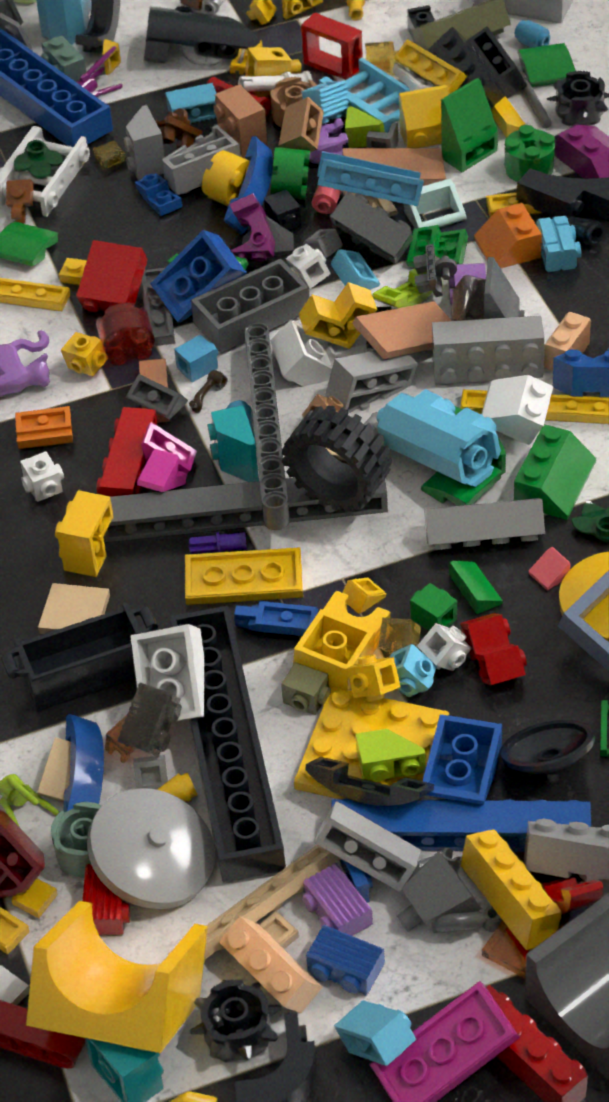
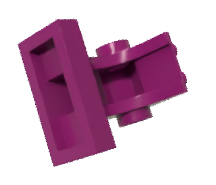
[230,194,275,262]

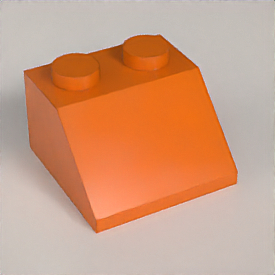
[474,203,542,268]

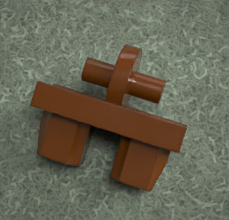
[155,108,202,149]

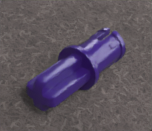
[189,532,247,554]

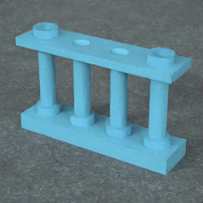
[319,58,411,133]

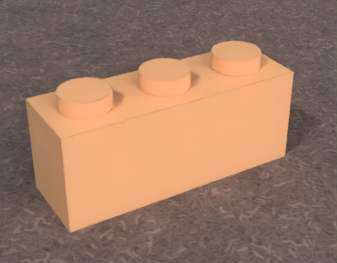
[219,916,322,1013]

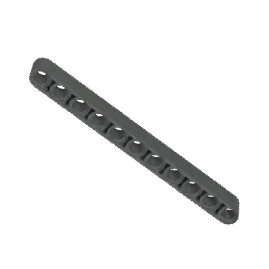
[245,323,290,530]

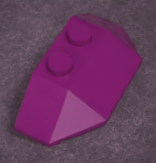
[554,125,609,179]

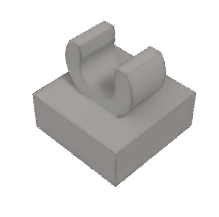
[133,755,168,790]

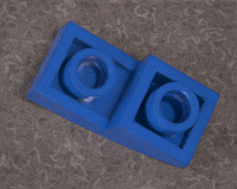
[135,173,183,216]

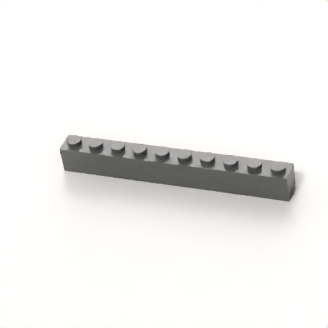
[103,477,388,542]

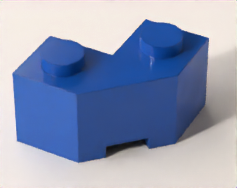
[552,349,609,397]

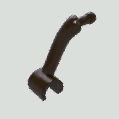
[189,370,228,413]

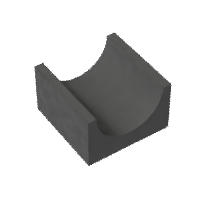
[525,893,609,1081]

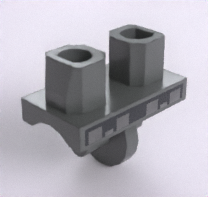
[414,244,457,298]

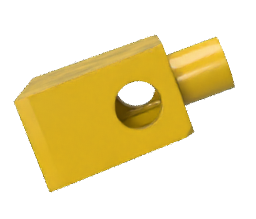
[245,47,301,98]

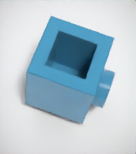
[174,335,218,382]

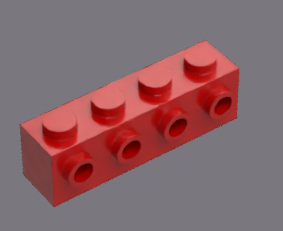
[486,984,588,1102]

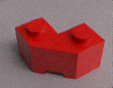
[460,613,527,685]

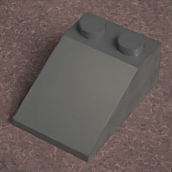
[484,257,525,319]

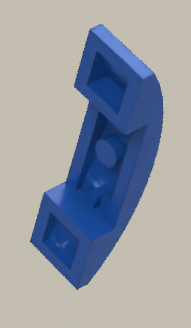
[224,136,273,234]
[63,714,104,813]

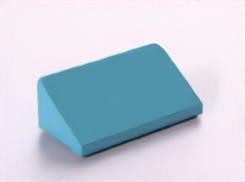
[331,249,380,290]

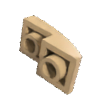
[37,737,71,802]

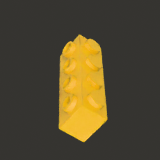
[460,829,561,950]

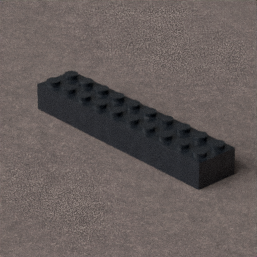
[169,606,286,883]

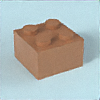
[214,84,268,158]

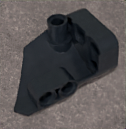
[143,6,260,63]

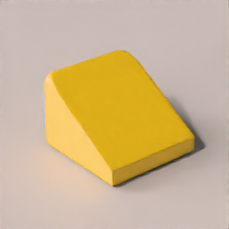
[103,39,121,75]
[343,577,386,613]

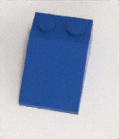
[150,230,247,323]
[423,714,502,805]

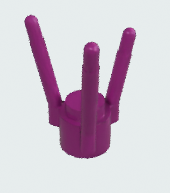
[76,46,123,97]

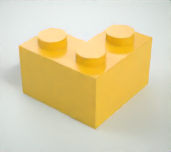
[299,282,377,349]
[55,490,114,577]

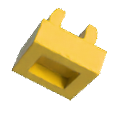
[246,0,277,25]

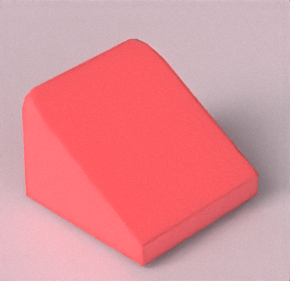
[528,547,570,591]

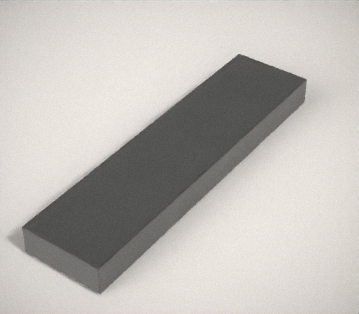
[141,268,175,347]

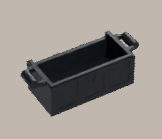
[1,602,158,711]

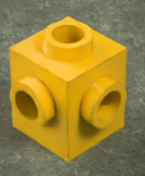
[61,332,108,376]
[347,654,401,701]

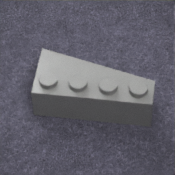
[524,819,609,882]

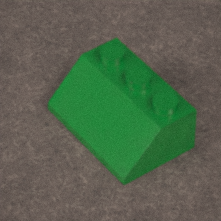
[513,424,596,520]

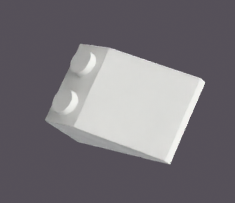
[130,624,204,727]

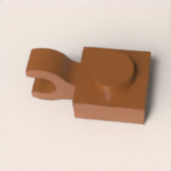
[6,179,33,223]

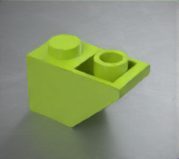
[356,729,426,782]

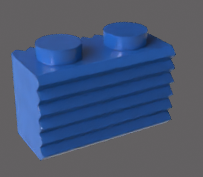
[306,925,385,995]

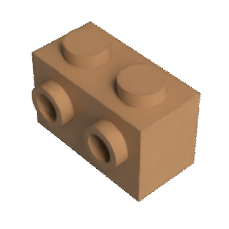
[279,97,324,153]

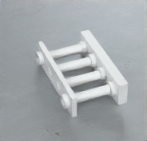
[0,126,90,217]

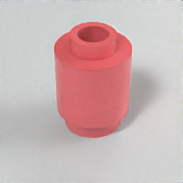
[312,185,341,214]

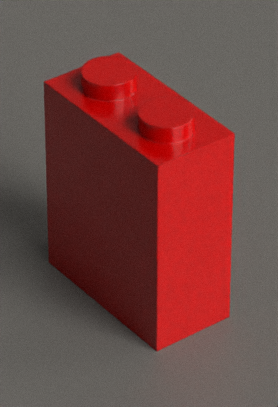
[76,240,148,316]

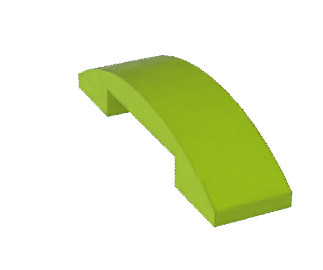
[372,269,433,308]

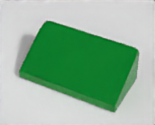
[449,561,503,614]

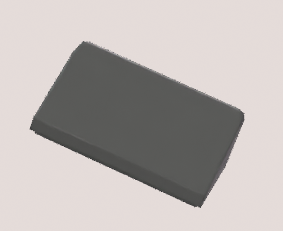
[126,374,188,420]

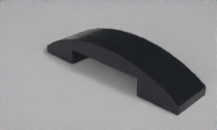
[305,757,434,806]

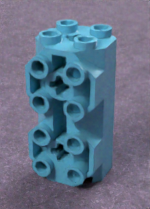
[36,0,91,45]
[376,389,501,487]

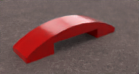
[541,877,603,914]

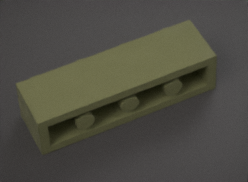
[412,0,511,50]

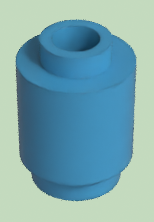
[514,20,551,48]

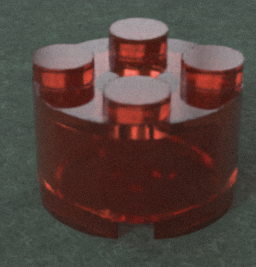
[96,303,155,366]

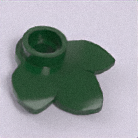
[14,140,63,180]
[571,501,609,542]

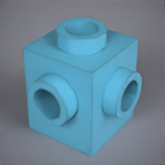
[390,644,437,697]

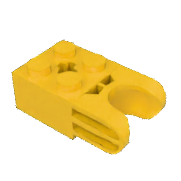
[293,591,391,691]

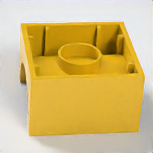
[26,901,208,1053]

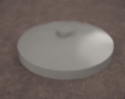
[87,788,215,909]

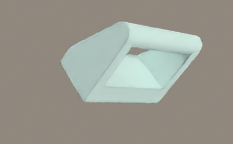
[404,179,467,228]

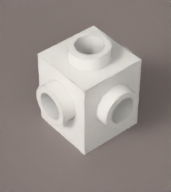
[286,244,331,289]
[20,452,64,502]
[417,623,472,671]

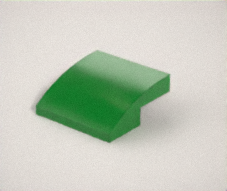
[518,43,576,87]
[0,221,58,266]
[407,225,468,268]
[421,465,502,506]

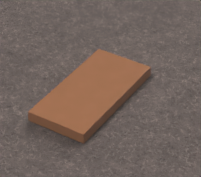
[342,148,446,186]
[353,301,452,359]

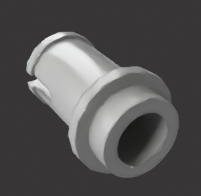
[202,0,226,14]

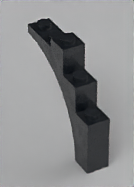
[516,169,609,220]

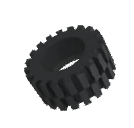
[281,406,392,512]

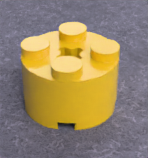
[202,150,250,206]

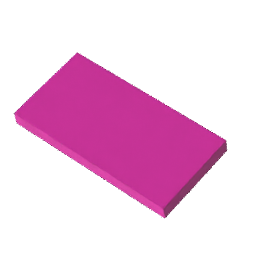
[370,981,520,1102]

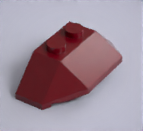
[0,809,45,899]

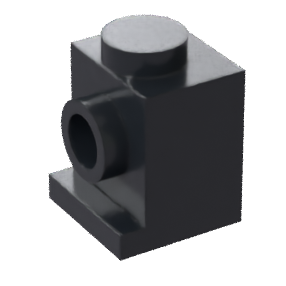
[407,5,435,44]

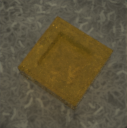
[93,141,126,169]

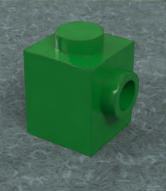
[410,583,457,631]

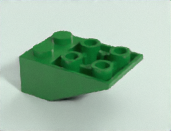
[441,78,498,172]

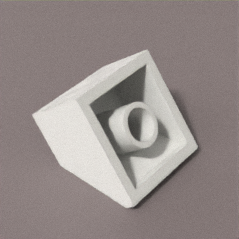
[270,320,336,386]
[481,375,553,445]

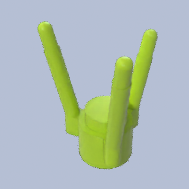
[0,774,59,826]

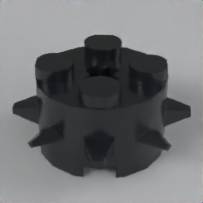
[546,71,609,126]
[190,979,282,1062]

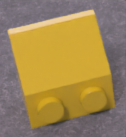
[399,84,449,148]

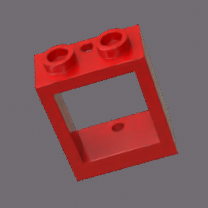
[301,13,363,80]

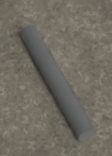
[522,78,552,128]

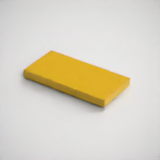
[185,547,303,605]

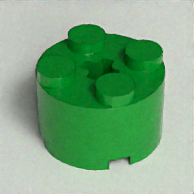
[504,125,555,182]
[270,147,310,201]

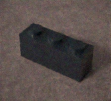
[468,26,527,99]

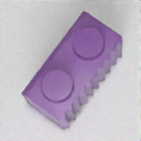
[302,863,373,936]

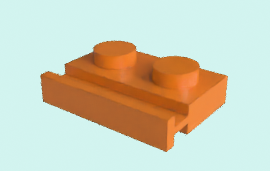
[15,406,73,449]

